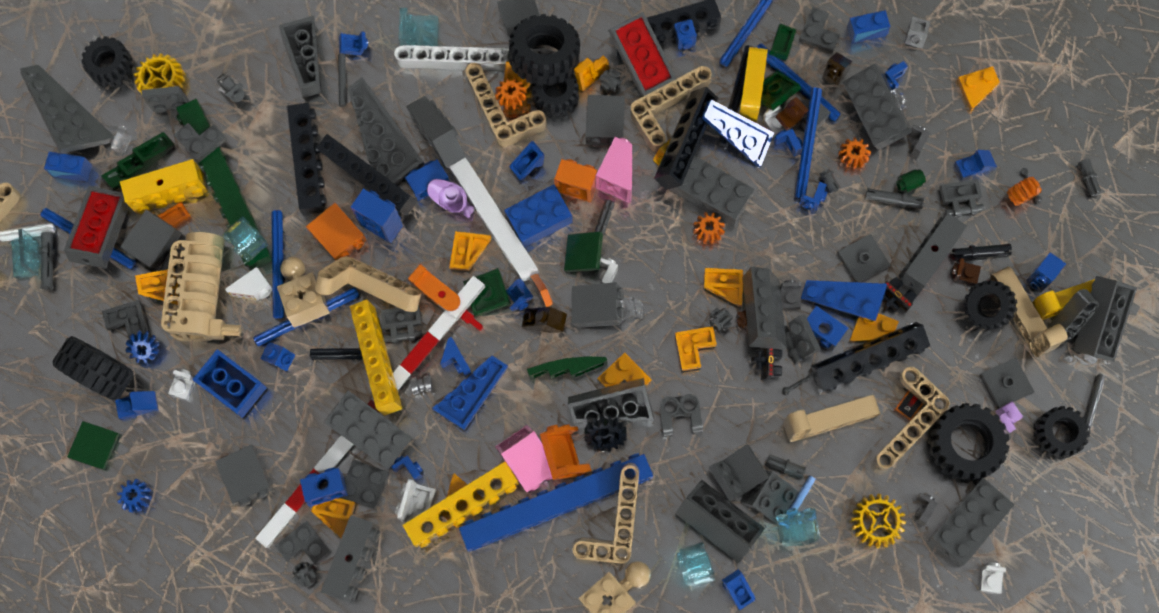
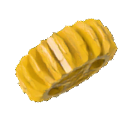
[134,53,185,94]
[851,494,906,549]

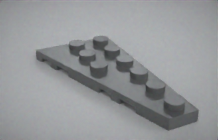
[20,65,115,154]
[348,77,425,184]

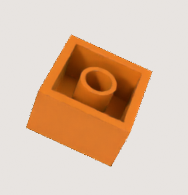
[554,159,598,203]

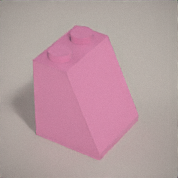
[596,137,632,203]
[495,425,552,493]

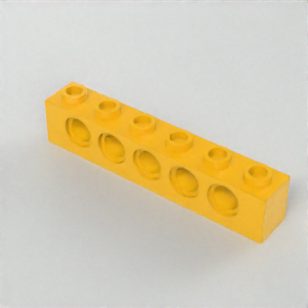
[349,299,403,416]
[402,461,519,548]

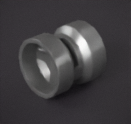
[410,373,433,395]

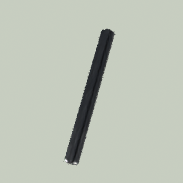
[719,45,753,147]

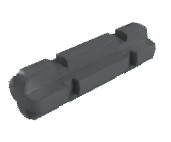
[595,200,614,236]

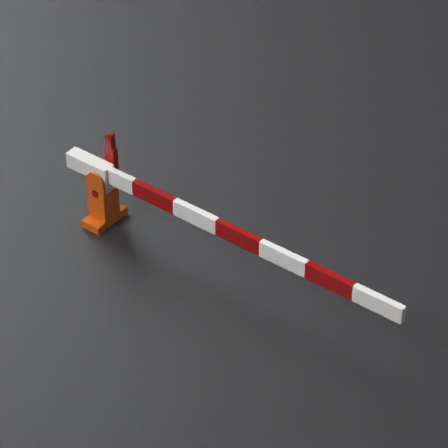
[255,264,485,548]

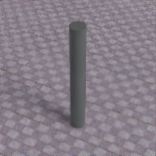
[338,53,346,107]
[1084,374,1105,432]

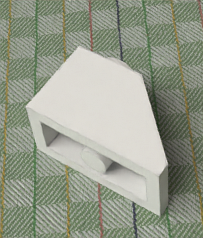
[225,267,272,301]

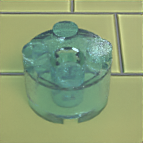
[222,216,268,262]
[776,508,821,546]
[676,542,716,588]

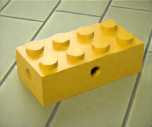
[120,159,209,214]

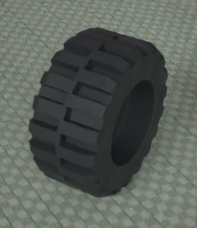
[509,14,580,86]
[53,336,133,401]
[928,403,1010,482]

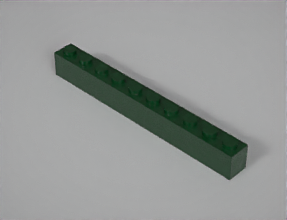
[176,99,272,270]

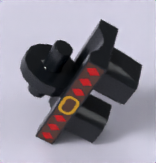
[883,277,917,313]
[751,348,782,381]

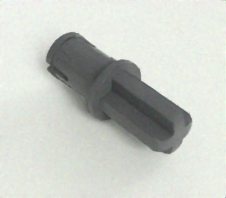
[1078,159,1101,196]
[766,455,806,479]

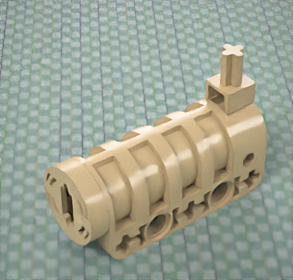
[161,232,242,342]

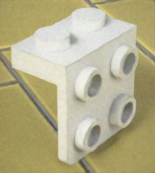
[396,479,436,528]

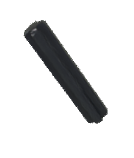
[310,348,363,360]

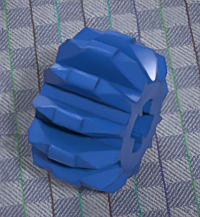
[125,330,159,364]
[117,479,152,513]

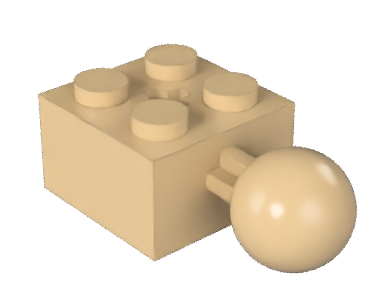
[277,257,330,328]
[579,561,651,613]

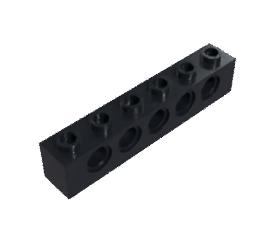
[610,0,721,55]
[654,86,718,190]
[287,102,327,215]
[316,134,418,216]
[811,322,930,391]

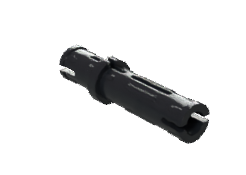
[952,243,1012,261]

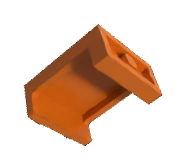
[306,203,366,261]
[540,424,592,480]

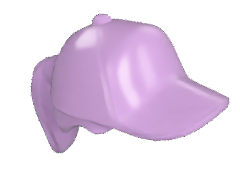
[427,179,474,218]

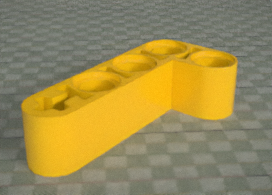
[739,47,768,122]
[1032,279,1095,320]

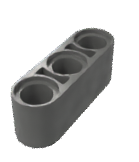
[1048,289,1099,344]

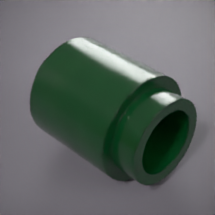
[896,169,926,193]

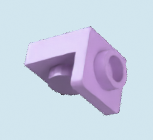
[995,401,1023,433]

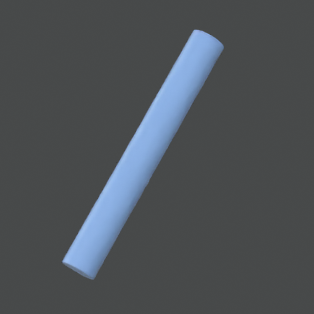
[779,475,816,530]

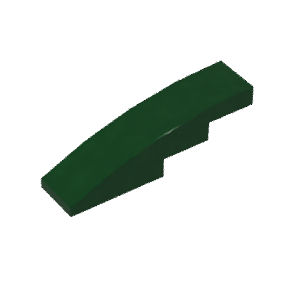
[101,132,175,191]
[527,356,607,380]

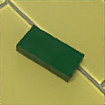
[769,23,797,61]

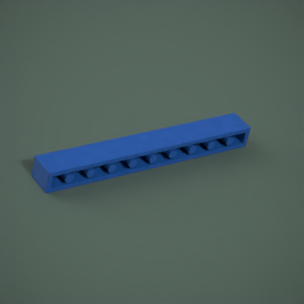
[459,453,653,552]

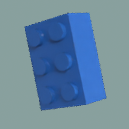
[504,184,573,248]
[351,188,403,244]
[192,349,267,418]

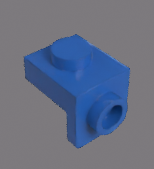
[674,20,697,49]
[339,31,368,56]
[884,61,908,93]
[774,129,803,157]
[799,182,828,210]
[507,279,534,311]
[260,342,295,371]
[391,455,423,482]

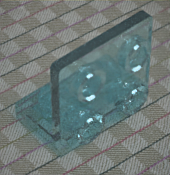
[399,8,439,46]
[11,229,41,279]

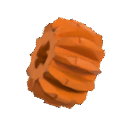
[495,78,527,110]
[838,137,871,170]
[1007,177,1042,206]
[693,212,725,244]

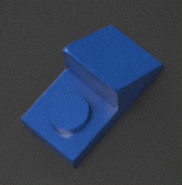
[509,141,545,180]
[954,149,997,180]
[440,337,472,377]
[115,391,159,420]
[722,569,756,611]

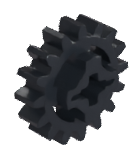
[584,416,627,451]

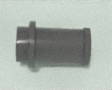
[820,169,841,194]

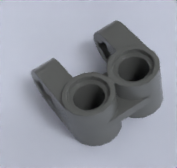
[660,394,703,437]

